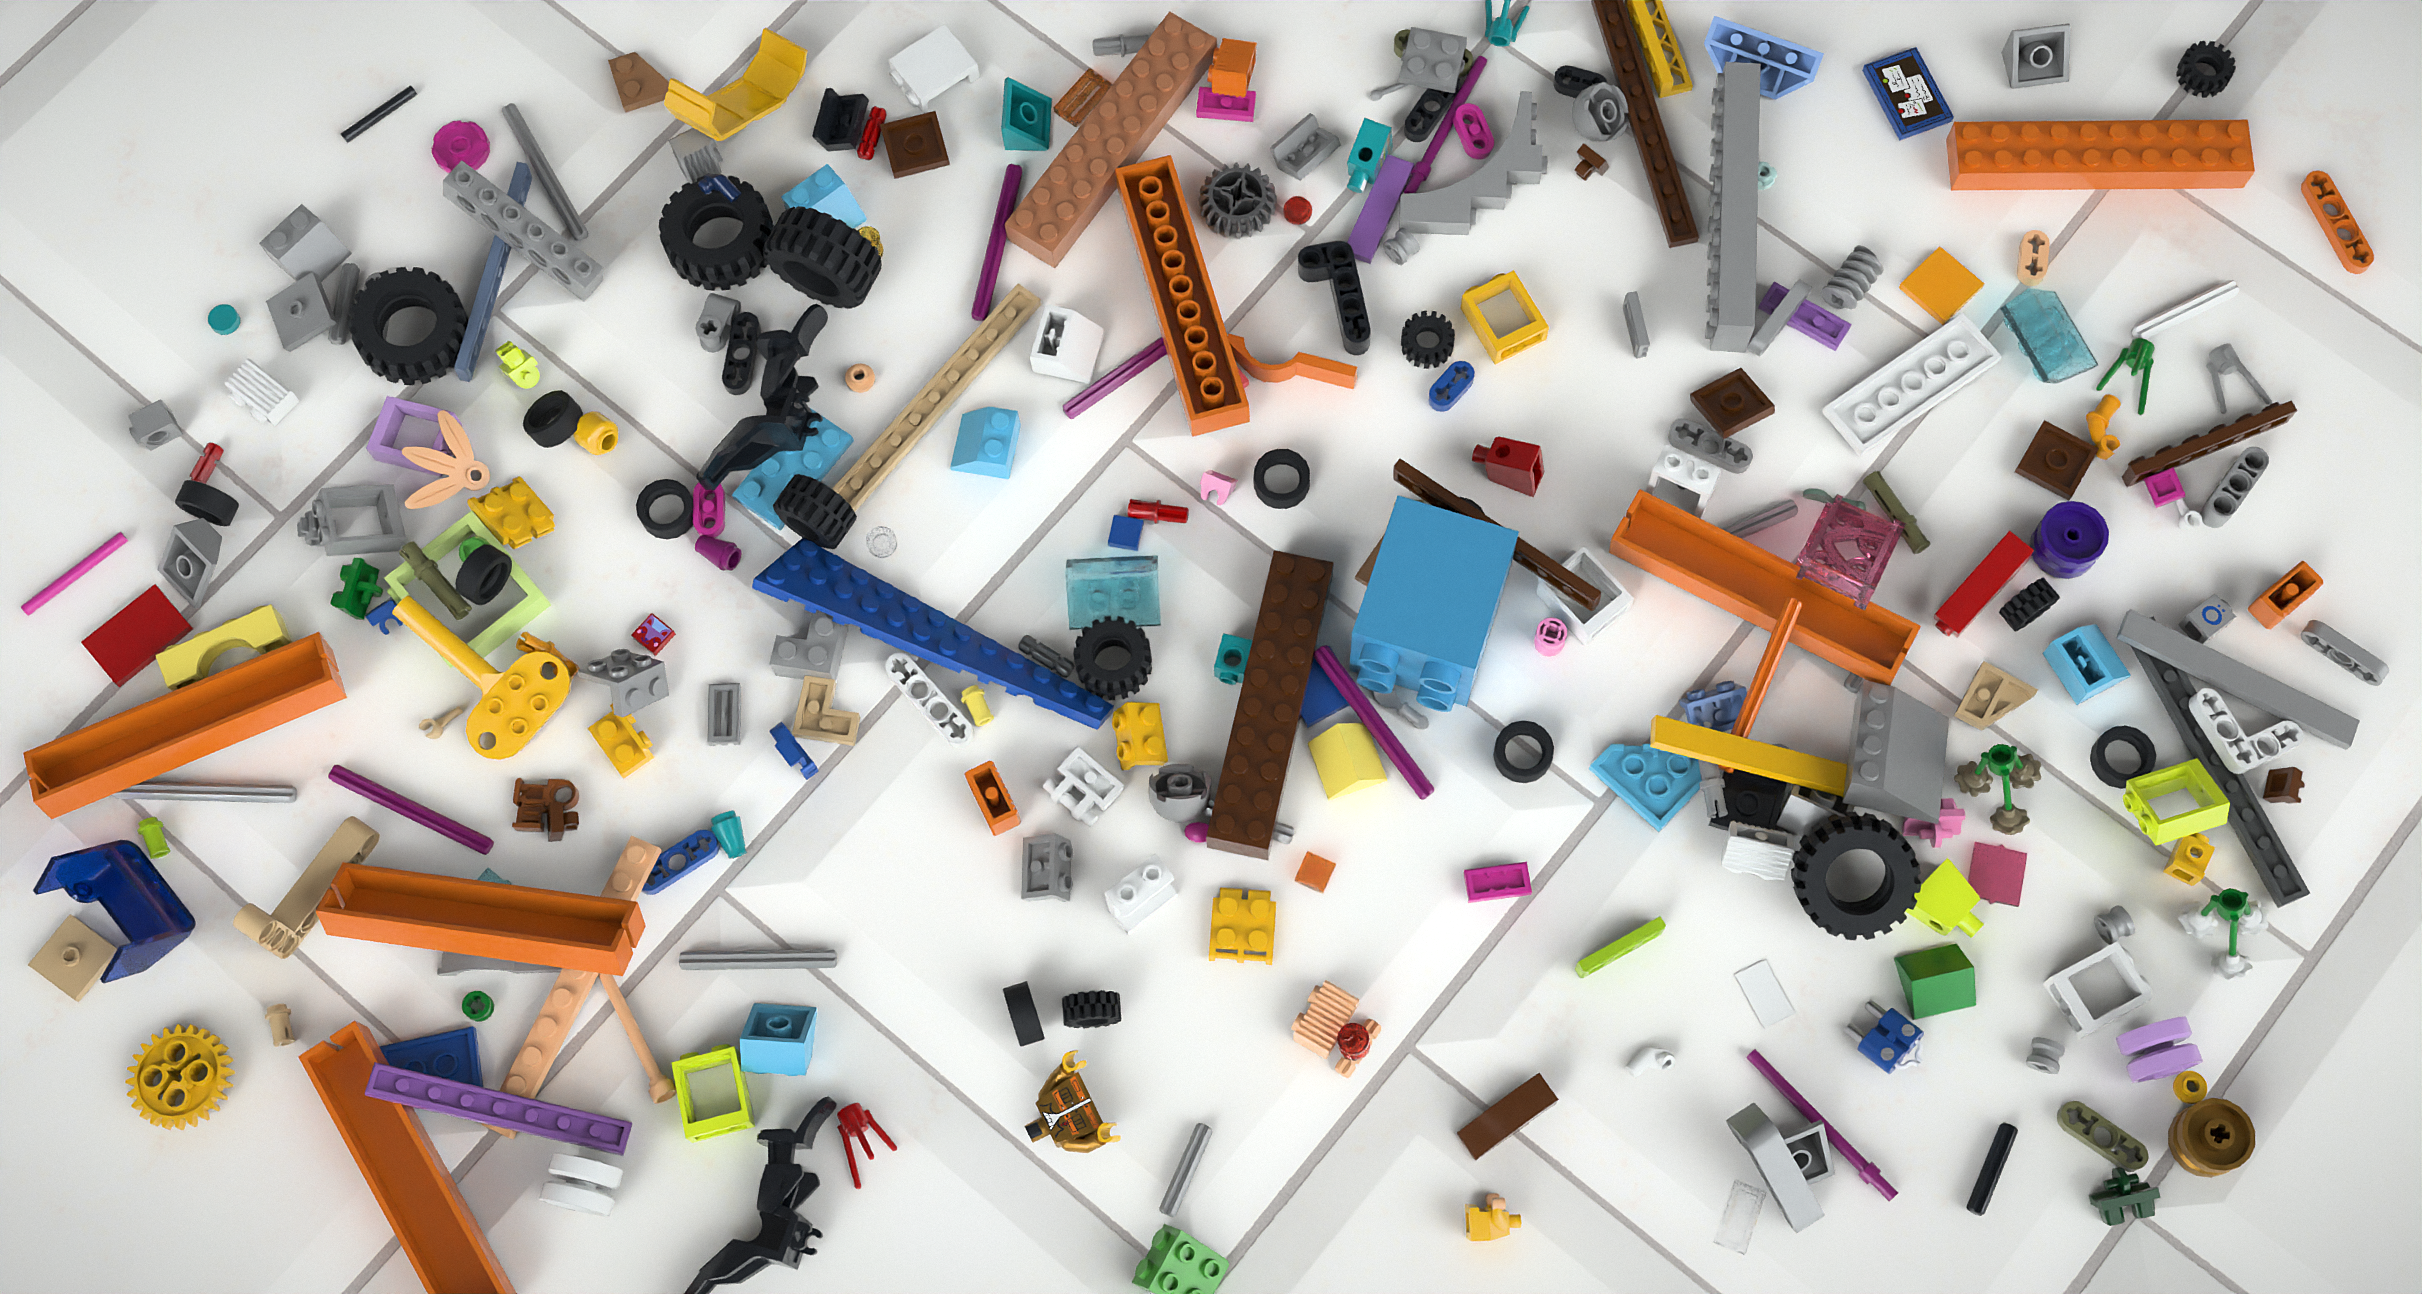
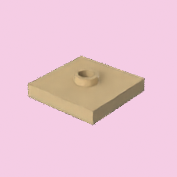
[28,914,121,1002]

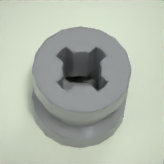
[1383,228,1420,266]
[2094,905,2135,945]
[2026,1037,2065,1074]

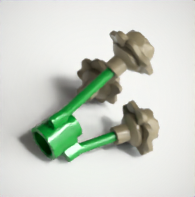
[1954,744,2042,835]

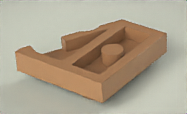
[608,52,669,112]

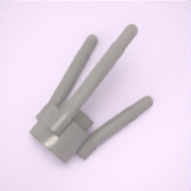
[2206,343,2272,414]

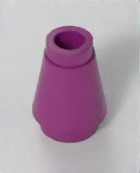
[695,535,742,571]

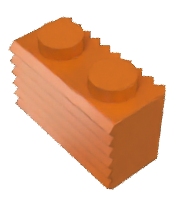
[1207,38,1257,98]
[2248,561,2323,630]
[964,761,1021,836]

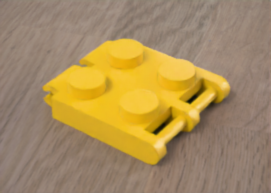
[467,476,555,549]
[1209,887,1276,965]

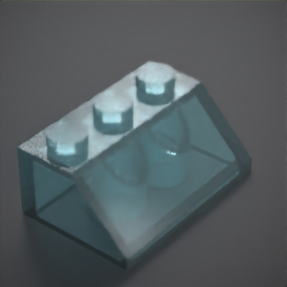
[2000,288,2098,384]
[1065,555,1161,630]

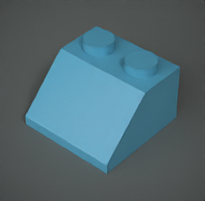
[781,164,867,228]
[950,406,1021,479]
[740,1003,817,1076]

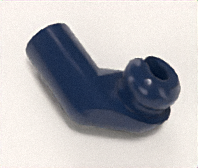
[698,173,742,203]

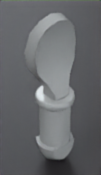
[1373,690,1429,730]

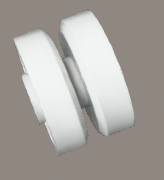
[539,1153,623,1217]

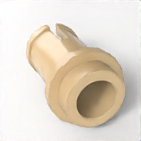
[265,1004,295,1047]

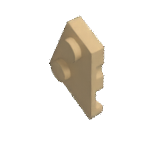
[1954,661,2038,731]

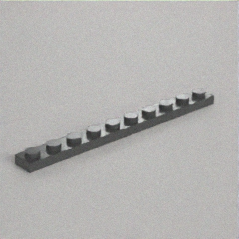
[2130,616,2311,909]

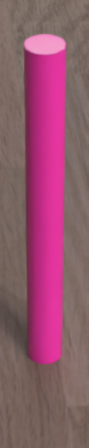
[21,532,128,616]

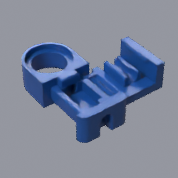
[769,722,819,780]

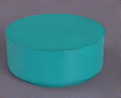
[208,304,240,335]

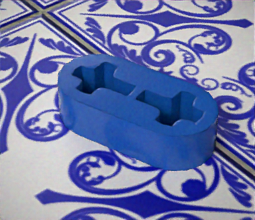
[1428,361,1475,412]

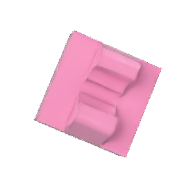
[1200,470,1238,506]

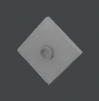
[266,272,337,352]

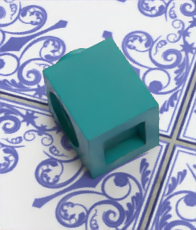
[1214,633,1252,685]

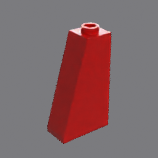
[1933,531,2034,638]

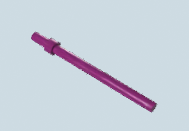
[1404,56,1488,194]
[1746,1049,1898,1202]

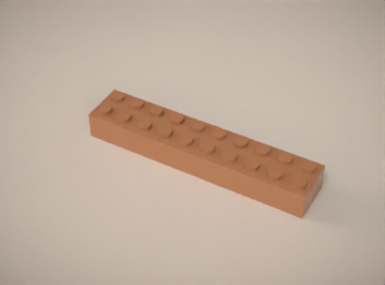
[1005,11,1217,268]

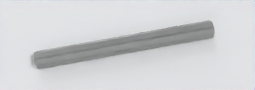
[502,103,588,241]
[112,782,297,803]

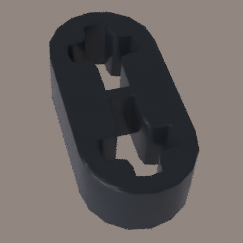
[1553,65,1608,98]

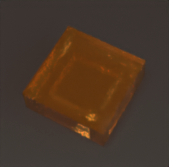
[1294,851,1336,894]

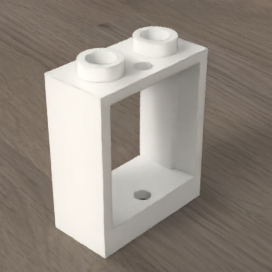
[1645,445,1722,519]
[1536,546,1634,646]
[2043,941,2154,1039]

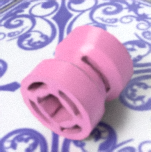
[1534,617,1567,657]

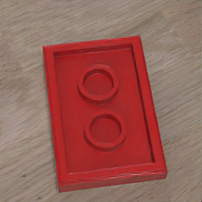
[81,584,194,687]

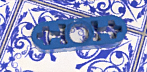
[641,830,720,895]

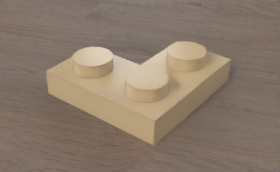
[792,675,860,746]

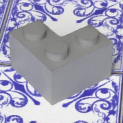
[769,612,848,681]

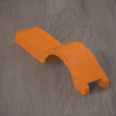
[1228,334,1357,389]

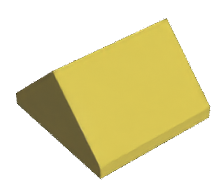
[1308,723,1387,801]

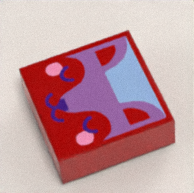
[631,613,676,656]

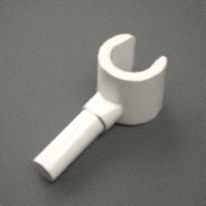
[2175,498,2202,530]

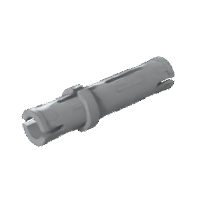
[1694,722,1728,818]

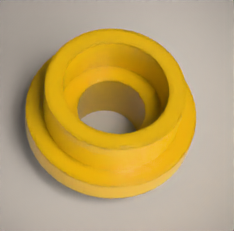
[2173,1071,2207,1104]

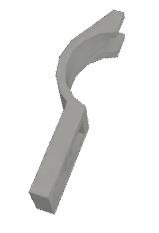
[437,951,562,976]

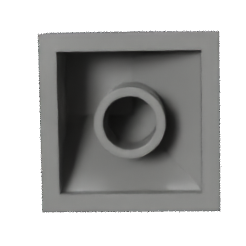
[157,518,222,608]

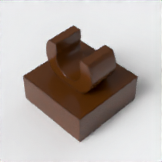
[1574,143,1609,181]
[2263,767,2305,804]
[546,802,579,842]

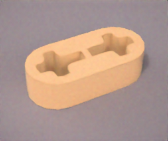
[2017,230,2050,286]

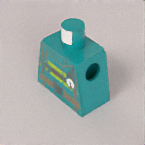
[1347,118,1393,193]

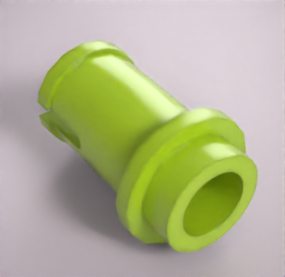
[137,817,170,859]

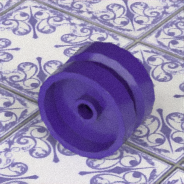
[2030,501,2109,579]

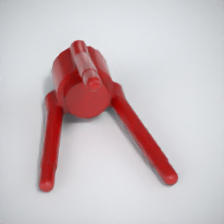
[837,1103,897,1189]

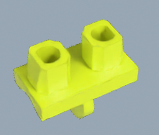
[495,341,540,389]

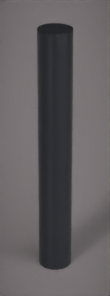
[341,85,418,143]

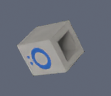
[2178,594,2237,644]

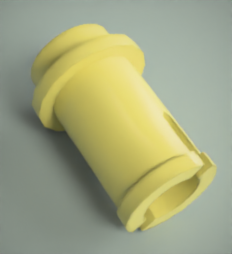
[961,685,994,727]

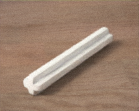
[2132,280,2239,339]

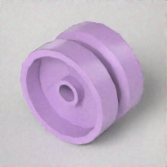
[2116,1016,2203,1083]

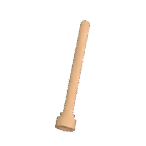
[598,973,677,1104]

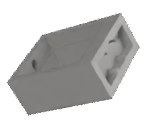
[312,484,406,556]

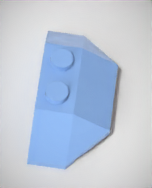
[1704,16,1824,100]

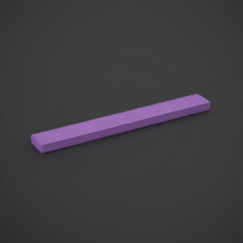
[364,1062,632,1156]

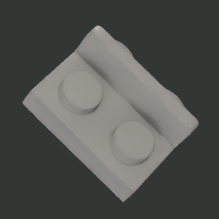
[1021,833,1073,902]

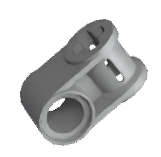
[695,293,741,353]

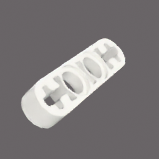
[885,653,974,749]

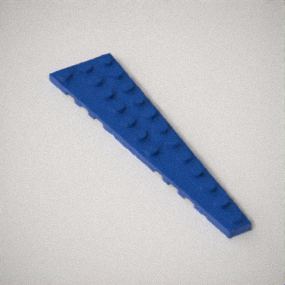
[752,538,1114,730]

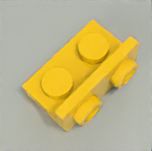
[588,703,654,779]

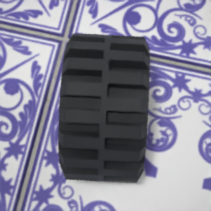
[773,474,857,549]
[1073,616,1152,700]

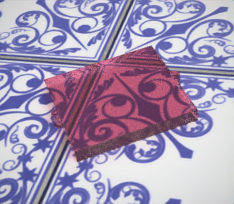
[1968,842,2028,907]

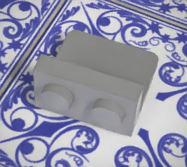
[578,649,669,717]

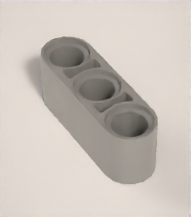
[2200,447,2269,528]

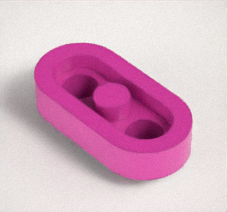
[1453,103,1494,160]
[693,482,725,538]

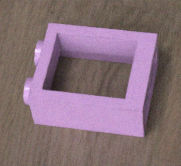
[366,396,462,477]

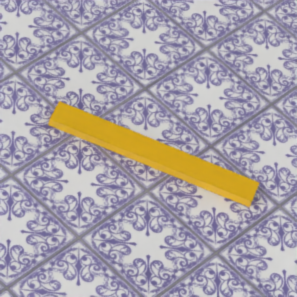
[1650,715,1847,796]

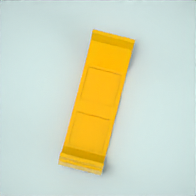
[664,27,808,141]

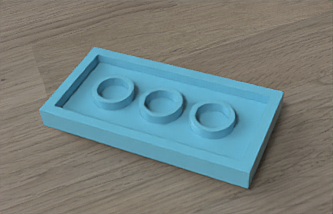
[732,407,854,531]

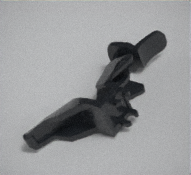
[696,304,828,490]
[684,1096,837,1294]

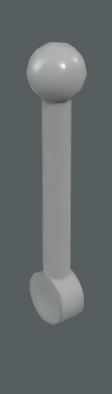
[1370,83,1409,101]

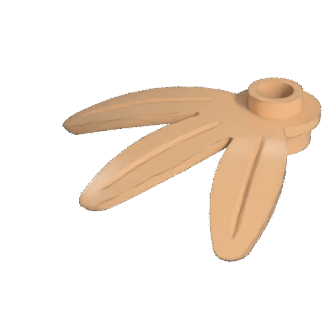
[402,410,490,509]

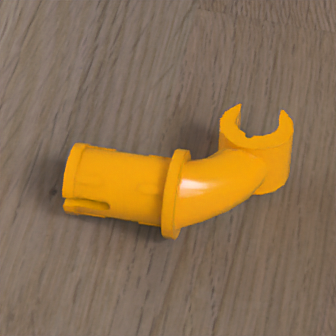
[2086,394,2121,460]
[516,632,580,679]

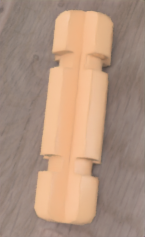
[1335,1019,1381,1078]

